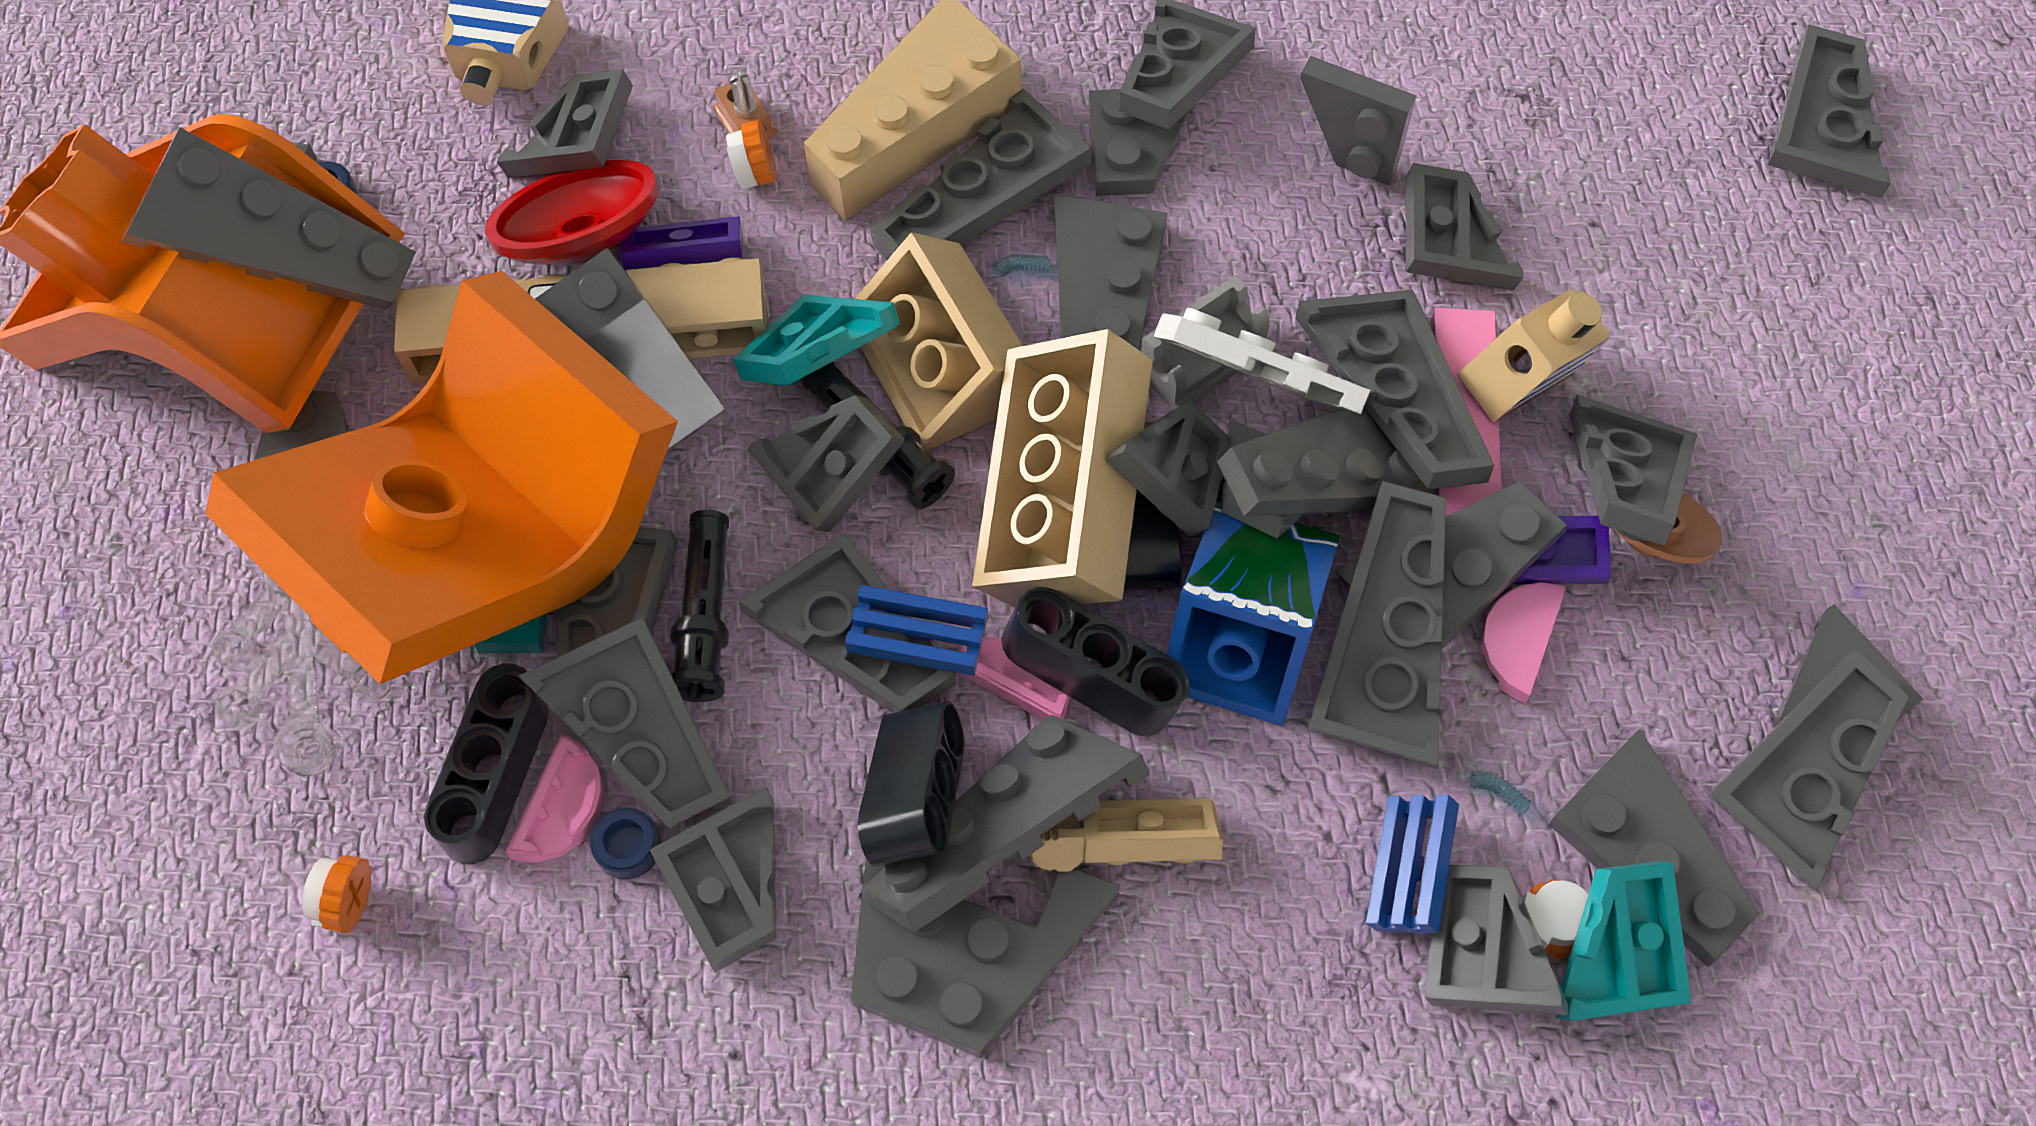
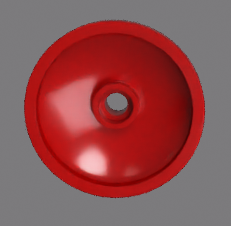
[485,160,659,265]

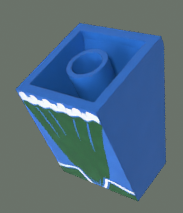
[1166,500,1340,726]

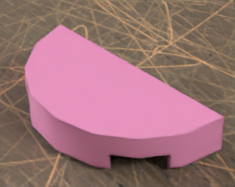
[1479,582,1567,704]
[957,637,1070,720]
[505,732,605,863]

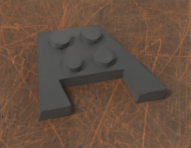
[851,859,1120,1058]

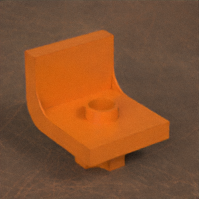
[0,114,405,433]
[205,271,678,684]

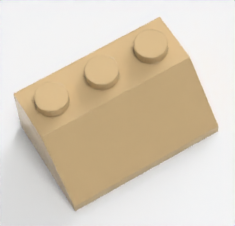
[855,232,1023,451]

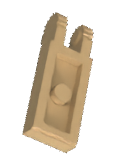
[1030,798,1223,872]

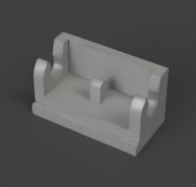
[1141,275,1270,409]

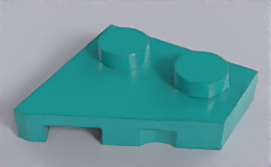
[733,295,900,386]
[1555,861,1691,1021]

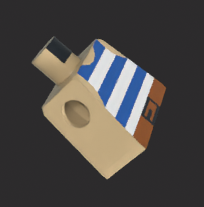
[443,0,569,105]
[1457,289,1610,423]

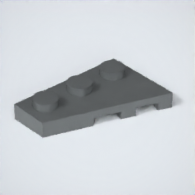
[1119,0,1256,130]
[1767,24,1891,198]
[1569,395,1697,546]
[1335,481,1567,650]
[557,527,678,657]
[738,533,956,713]
[519,617,730,828]
[1708,649,1910,891]
[1548,729,1759,967]

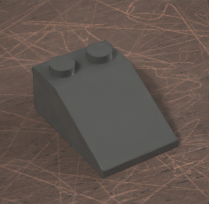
[535,248,726,452]

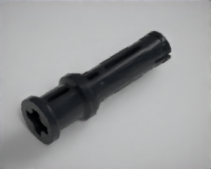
[801,362,955,509]
[670,510,729,702]

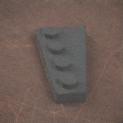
[870,88,1093,260]
[1295,290,1494,490]
[1308,481,1446,769]
[862,715,1149,933]

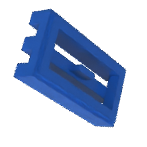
[845,584,988,676]
[1366,795,1459,933]

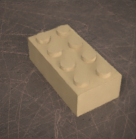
[972,329,1153,608]

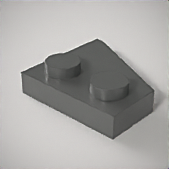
[1088,89,1196,196]
[1405,163,1523,290]
[1424,865,1568,1015]

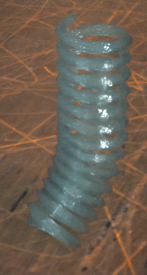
[992,253,1051,277]
[1470,769,1531,816]

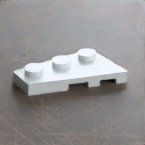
[1154,308,1370,414]

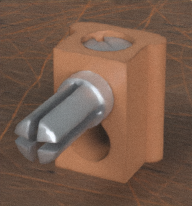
[713,72,778,139]

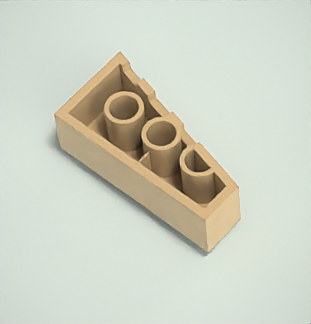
[804,0,1021,221]

